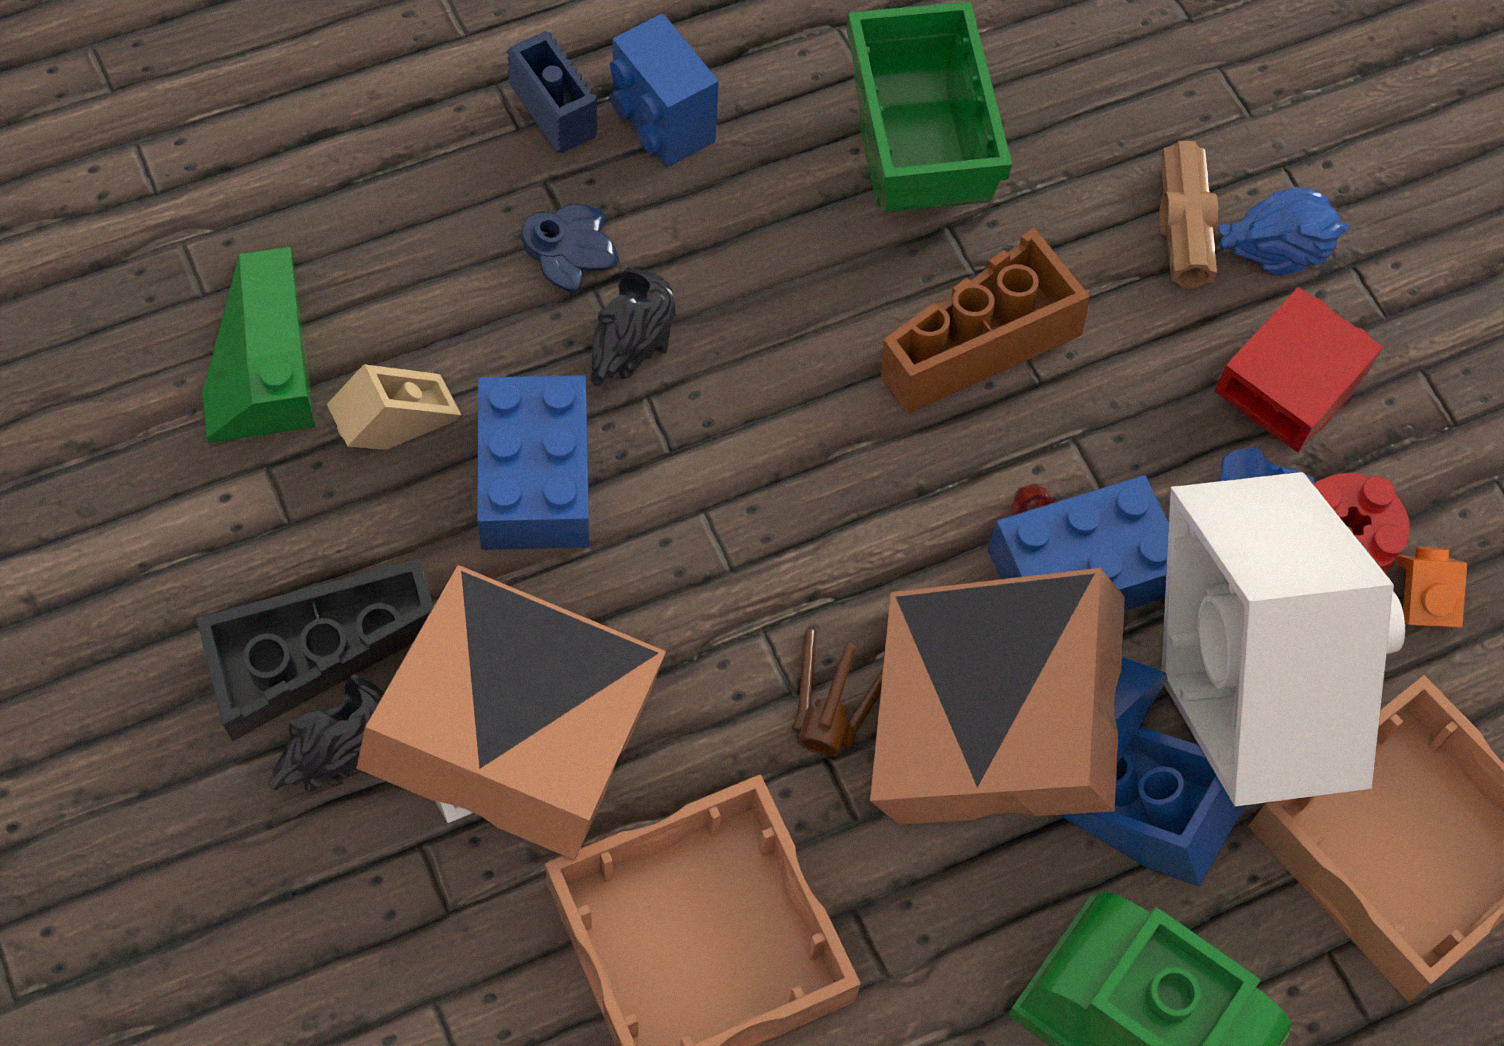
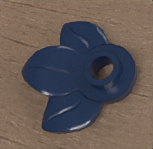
[521,204,619,292]

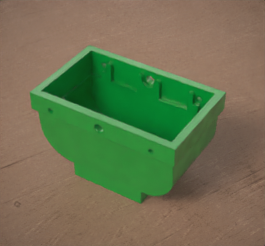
[846,1,1012,213]
[1008,892,1292,1046]

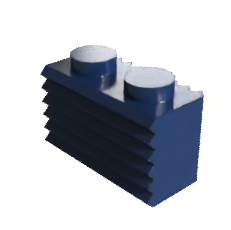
[506,31,598,153]

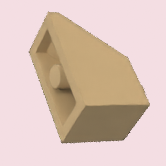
[327,364,461,450]

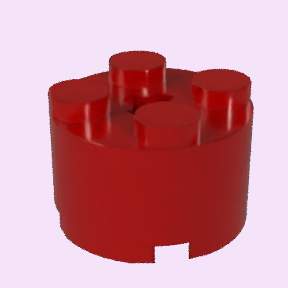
[1314,473,1410,574]

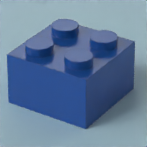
[610,13,719,168]

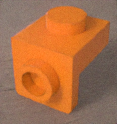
[1397,547,1467,627]

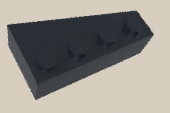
[196,558,434,742]

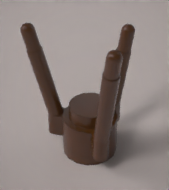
[792,628,883,757]

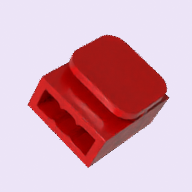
[1214,287,1383,453]

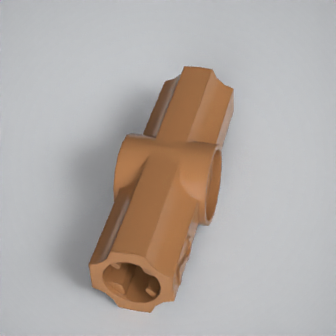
[1159,141,1218,289]

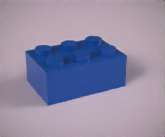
[477,375,589,550]
[988,475,1169,611]

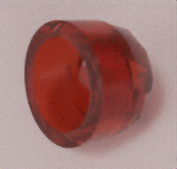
[1011,483,1056,515]

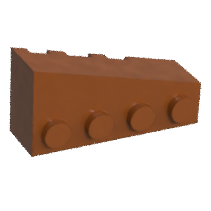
[881,227,1090,414]

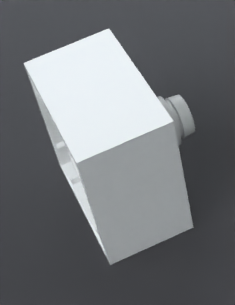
[1161,472,1405,806]

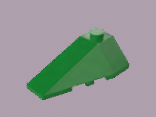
[202,247,315,443]

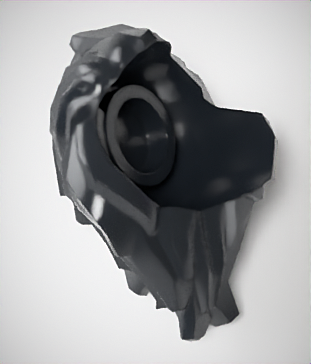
[591,267,676,386]
[268,674,384,791]

